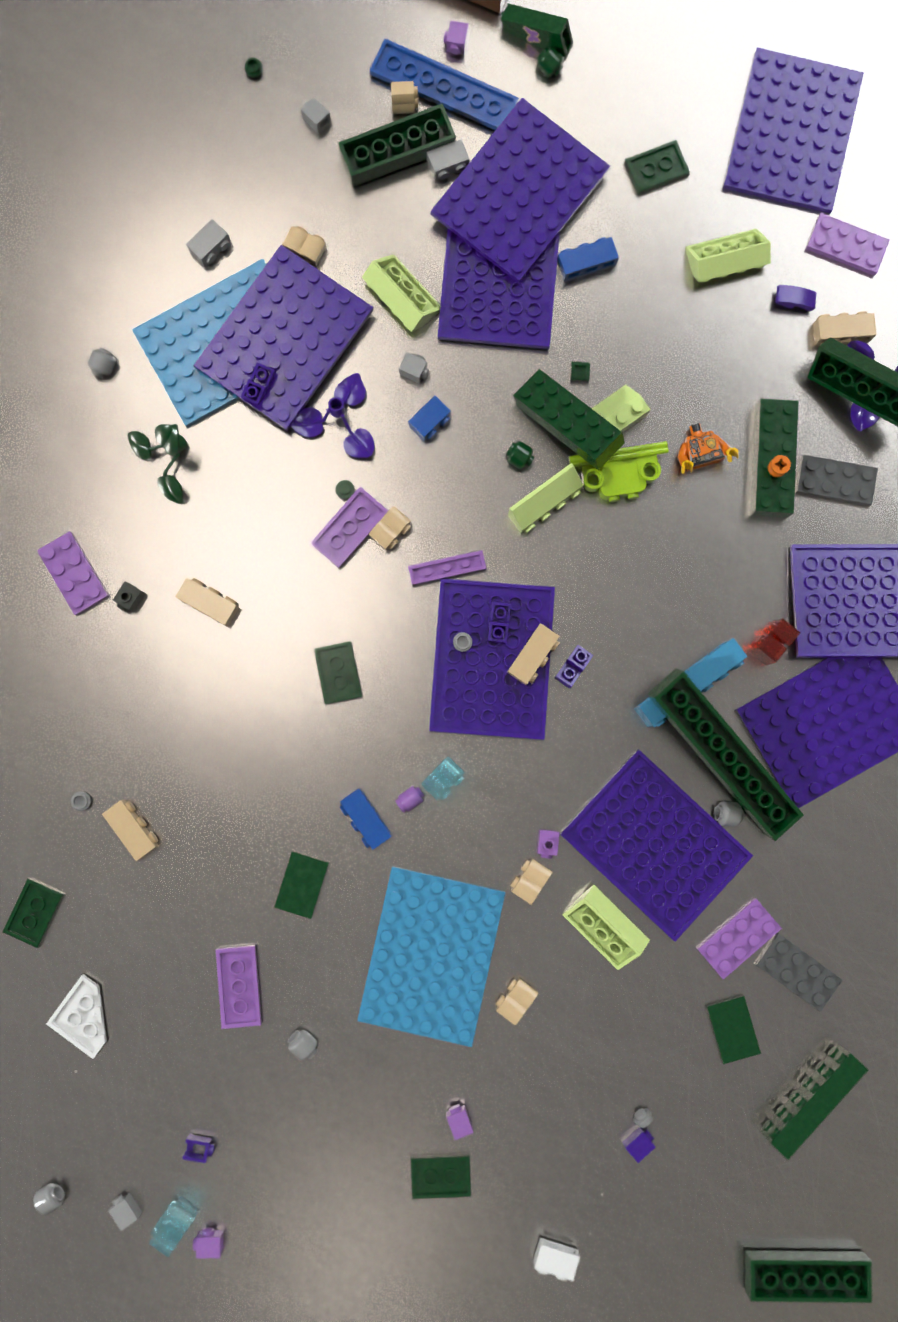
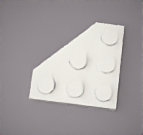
[46,974,107,1059]

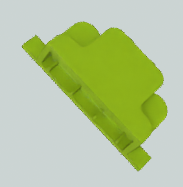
[569,441,669,503]

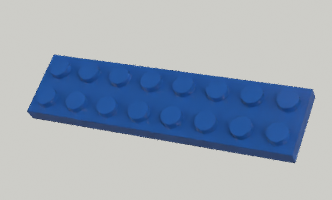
[369,38,519,130]

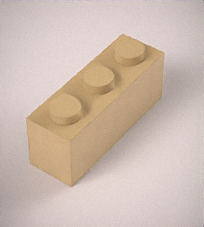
[813,311,877,345]
[175,577,239,627]
[507,623,560,685]
[102,800,159,861]

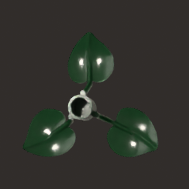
[127,424,187,504]

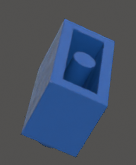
[408,395,451,442]

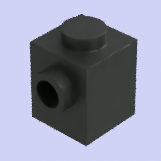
[113,581,145,612]

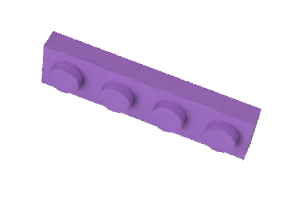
[408,550,486,586]

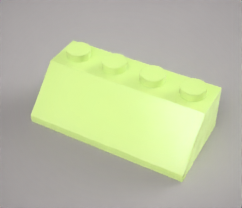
[685,228,771,282]
[362,254,440,332]
[592,385,651,433]
[508,463,583,533]
[563,885,650,970]

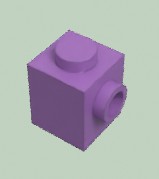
[444,20,469,55]
[537,829,560,859]
[446,1105,474,1140]
[193,1228,224,1258]

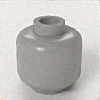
[88,347,116,377]
[714,801,745,827]
[288,1030,317,1060]
[33,1183,64,1215]

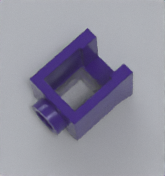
[182,1134,215,1163]

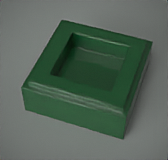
[570,361,590,383]

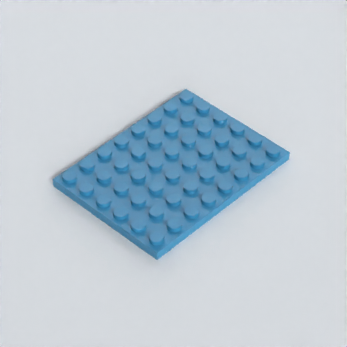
[132,258,266,428]
[357,866,506,1047]

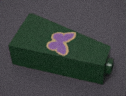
[500,3,574,59]

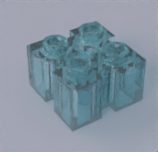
[421,756,465,801]
[149,1196,200,1257]

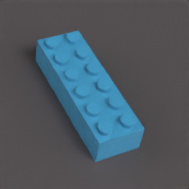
[634,638,748,727]

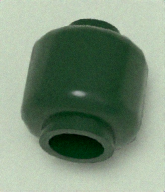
[536,47,564,77]
[505,441,535,469]

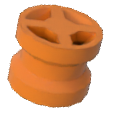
[768,455,791,477]

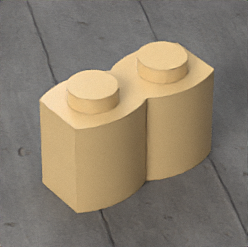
[391,81,418,114]
[282,226,326,267]
[369,506,411,551]
[510,859,552,905]
[495,977,539,1025]

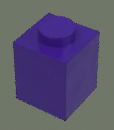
[623,1127,656,1163]

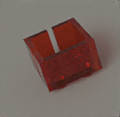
[749,618,800,665]

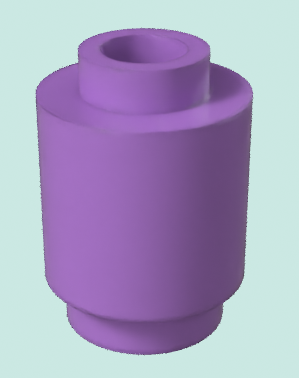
[395,785,425,813]

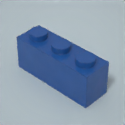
[557,237,619,281]
[340,788,393,850]

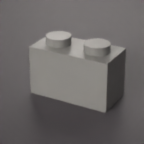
[427,139,470,180]
[185,219,231,267]

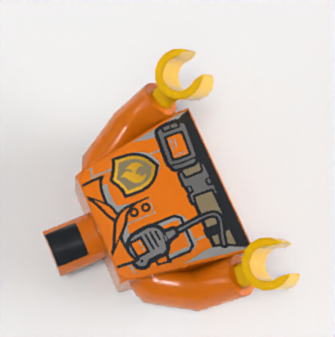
[677,423,739,474]

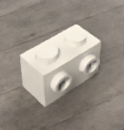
[533,1237,580,1281]

